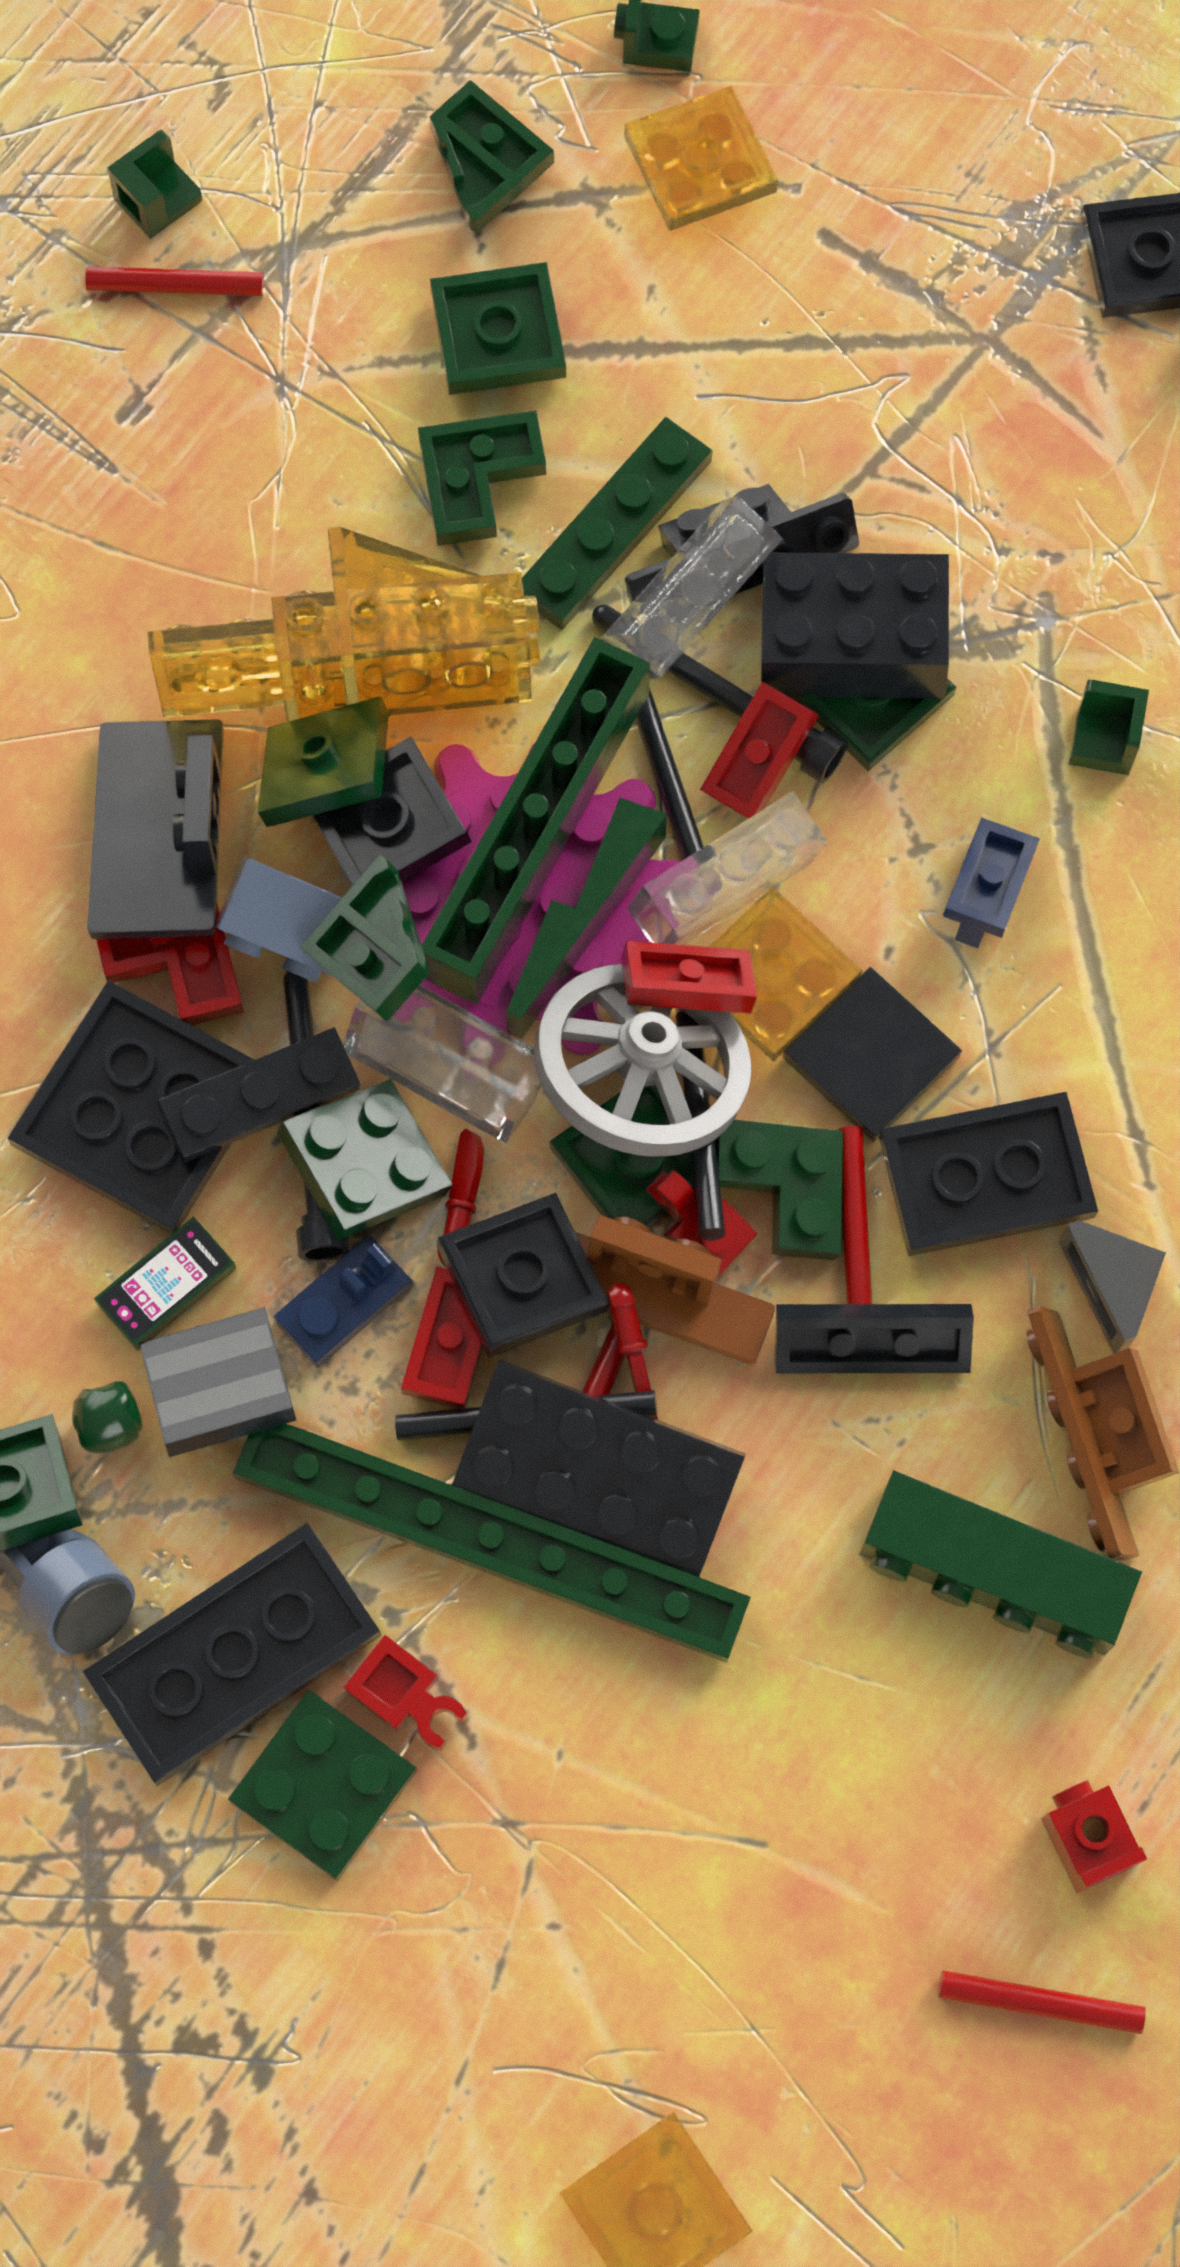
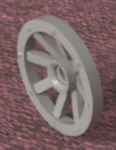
[534,964,751,1157]

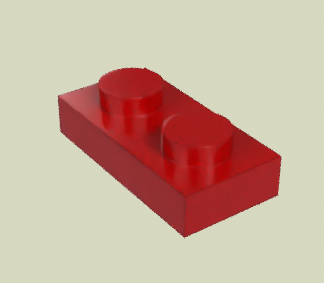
[700,682,819,822]
[621,941,757,1014]
[401,1266,483,1409]

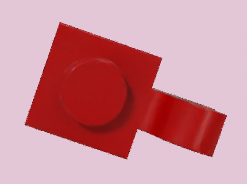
[645,1170,758,1276]

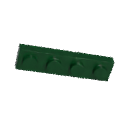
[515,416,713,630]

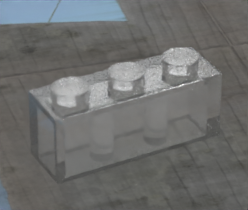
[601,496,783,679]
[627,791,828,945]
[343,985,541,1144]

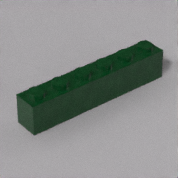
[421,637,650,1005]

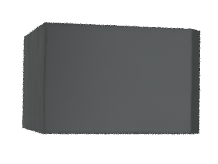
[1059,1220,1166,1353]

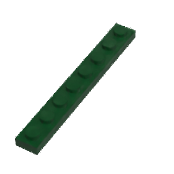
[233,1423,751,1663]

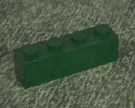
[859,1470,1142,1658]

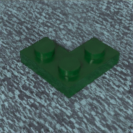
[418,410,546,546]
[715,1120,843,1260]

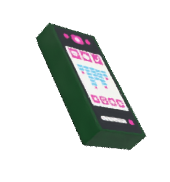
[94,1216,237,1351]

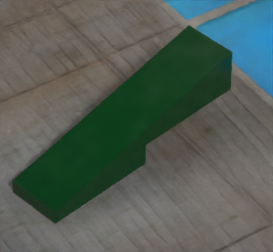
[506,798,667,1039]

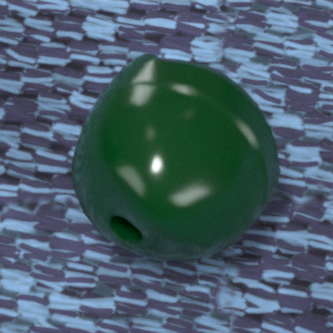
[72,1381,143,1453]

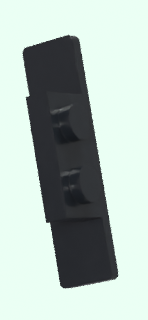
[625,483,859,629]

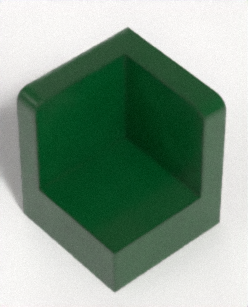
[107,130,203,239]
[1068,680,1149,775]

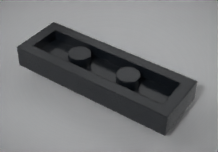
[157,1027,361,1163]
[775,1304,974,1374]

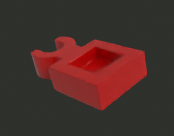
[343,1635,467,1751]

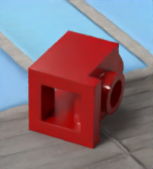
[1042,1780,1147,1893]

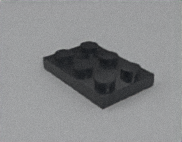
[879,1091,1098,1256]

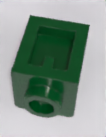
[614,0,700,72]

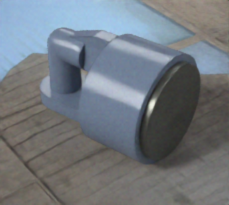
[0,1529,135,1655]

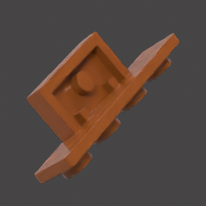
[575,1214,775,1365]
[1026,1306,1179,1561]

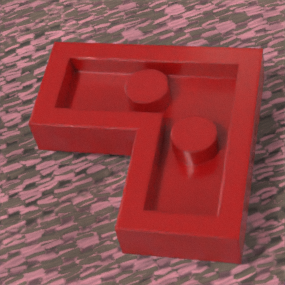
[96,903,244,1025]

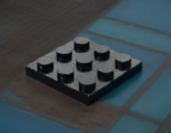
[7,980,254,1234]

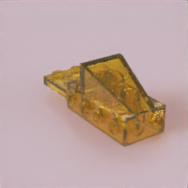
[147,526,541,722]

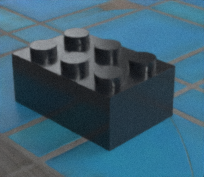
[761,552,949,699]

